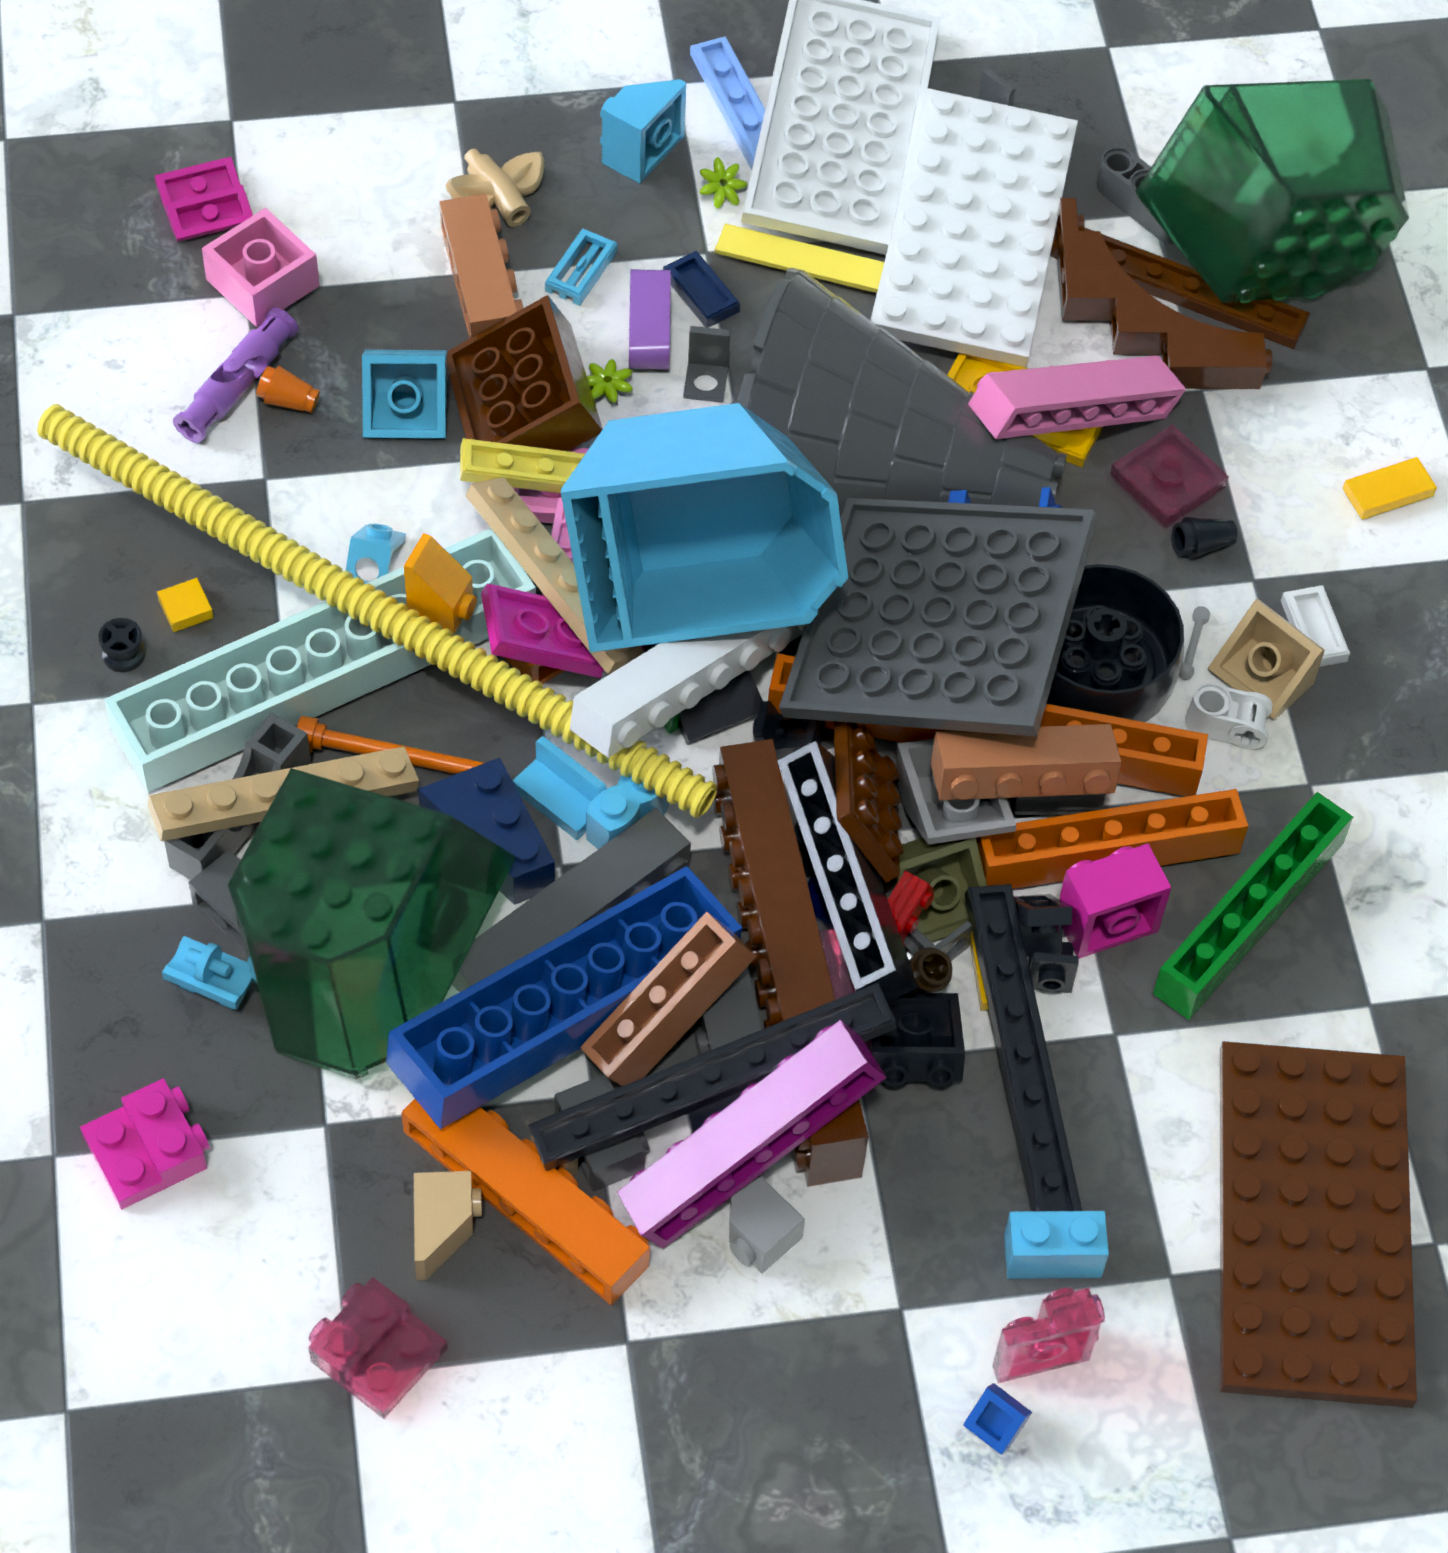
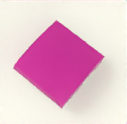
[155,156,253,242]

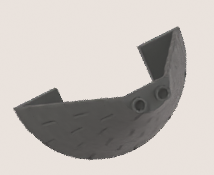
[738,268,1067,518]

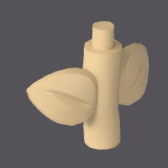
[445,149,544,227]

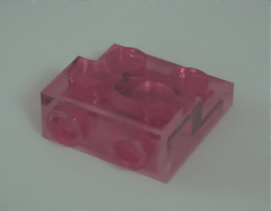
[308,1277,448,1419]
[992,1288,1105,1383]

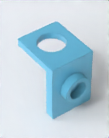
[346,523,406,584]

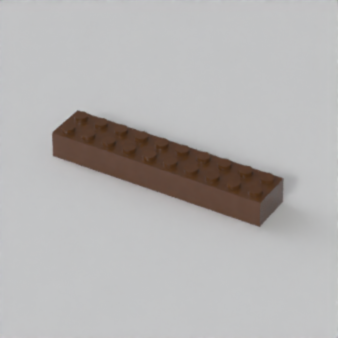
[712,739,868,1187]

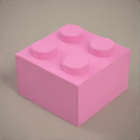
[202,208,320,327]

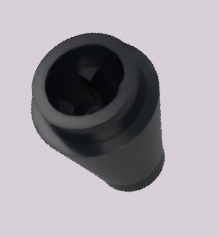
[1172,517,1238,559]

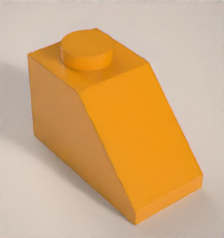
[404,533,477,634]

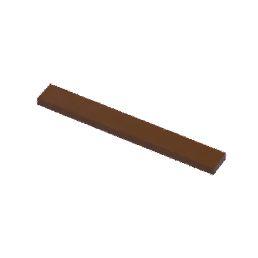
[1050,228,1310,349]

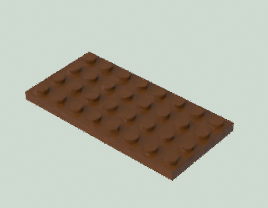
[1220,1041,1417,1408]

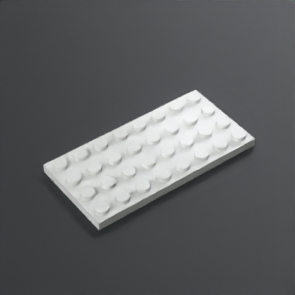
[741,0,941,255]
[870,88,1078,367]

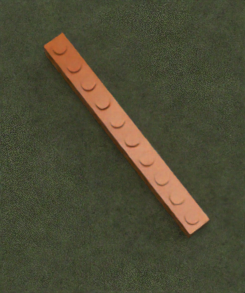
[768,653,1208,796]

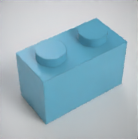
[1004,1211,1109,1279]

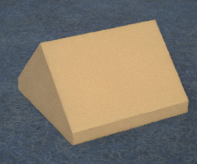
[1207,599,1325,719]

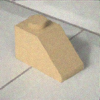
[414,1171,482,1280]

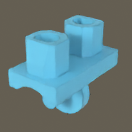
[162,936,258,1010]

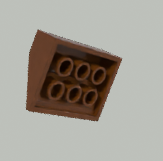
[447,295,603,451]

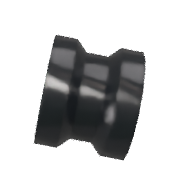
[98,618,145,673]

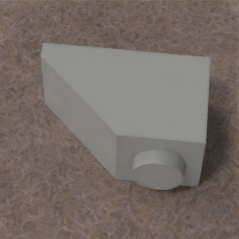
[729,1175,805,1274]

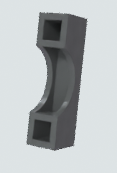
[164,713,311,880]

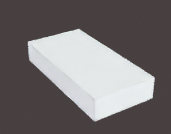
[1281,585,1350,667]

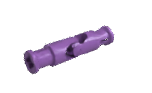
[173,307,299,443]

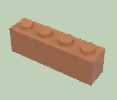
[439,194,523,339]
[931,724,1121,801]
[580,912,757,1086]

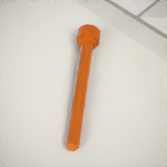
[297,715,484,774]

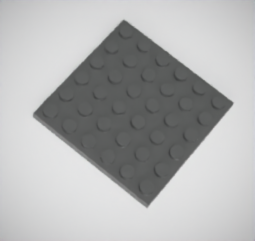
[779,498,1098,737]

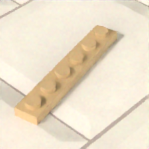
[466,477,645,675]
[147,746,419,842]

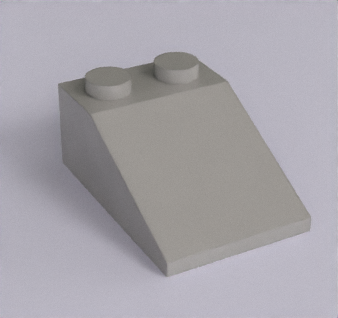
[896,738,1016,845]

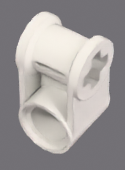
[1185,683,1273,749]

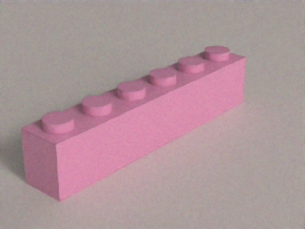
[968,355,1186,439]

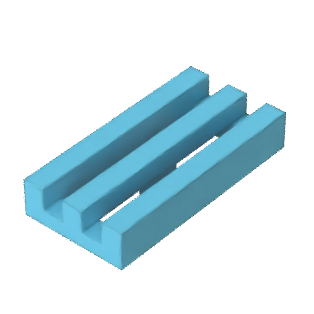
[545,228,618,306]

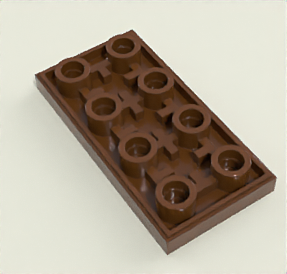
[834,721,904,883]

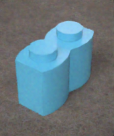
[586,776,670,849]

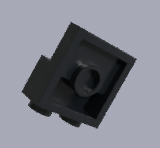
[868,993,965,1087]

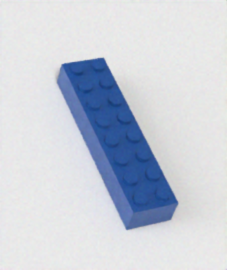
[386,866,743,1129]

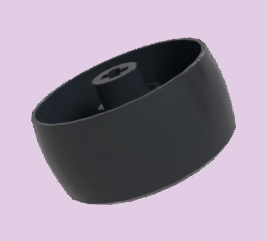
[1046,564,1184,722]

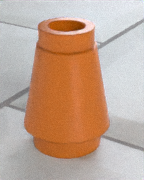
[256,366,321,413]

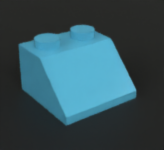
[600,79,686,184]
[362,350,448,438]

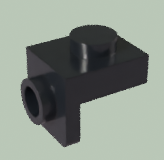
[753,701,826,759]

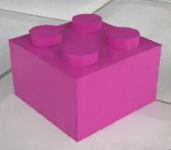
[1059,844,1171,959]

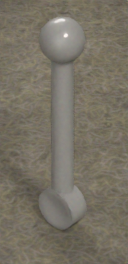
[1179,606,1210,680]

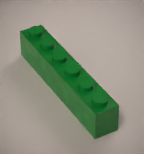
[1153,792,1354,1020]

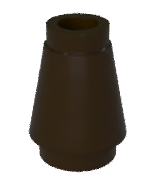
[909,947,953,993]

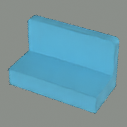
[512,736,607,840]

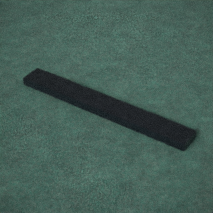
[965,884,1082,1211]
[528,983,897,1171]

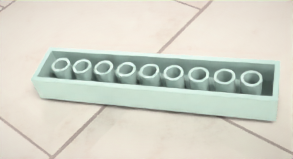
[104,528,536,793]

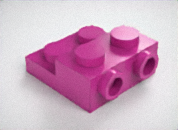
[80,1078,210,1210]

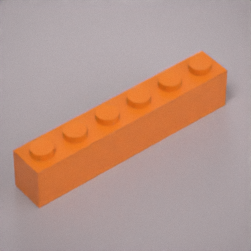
[976,789,1248,889]
[401,1099,650,1306]

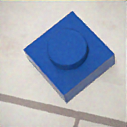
[963,1383,1033,1455]

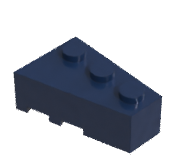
[418,757,555,905]

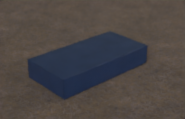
[663,251,740,328]

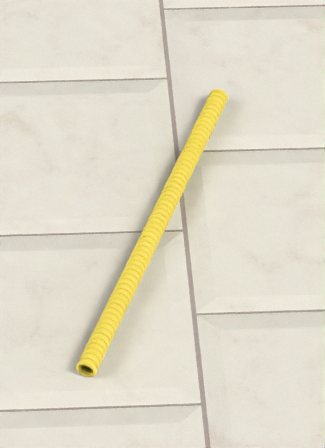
[37,404,717,818]

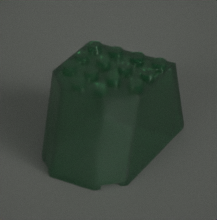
[1136,79,1409,303]
[227,768,515,1080]

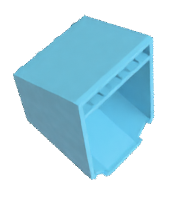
[561,403,848,652]

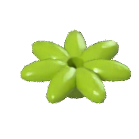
[699,157,748,208]
[587,359,633,403]

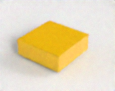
[157,578,214,632]

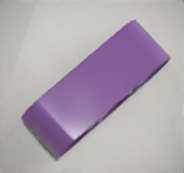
[629,269,671,370]

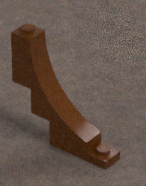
[1056,198,1272,389]

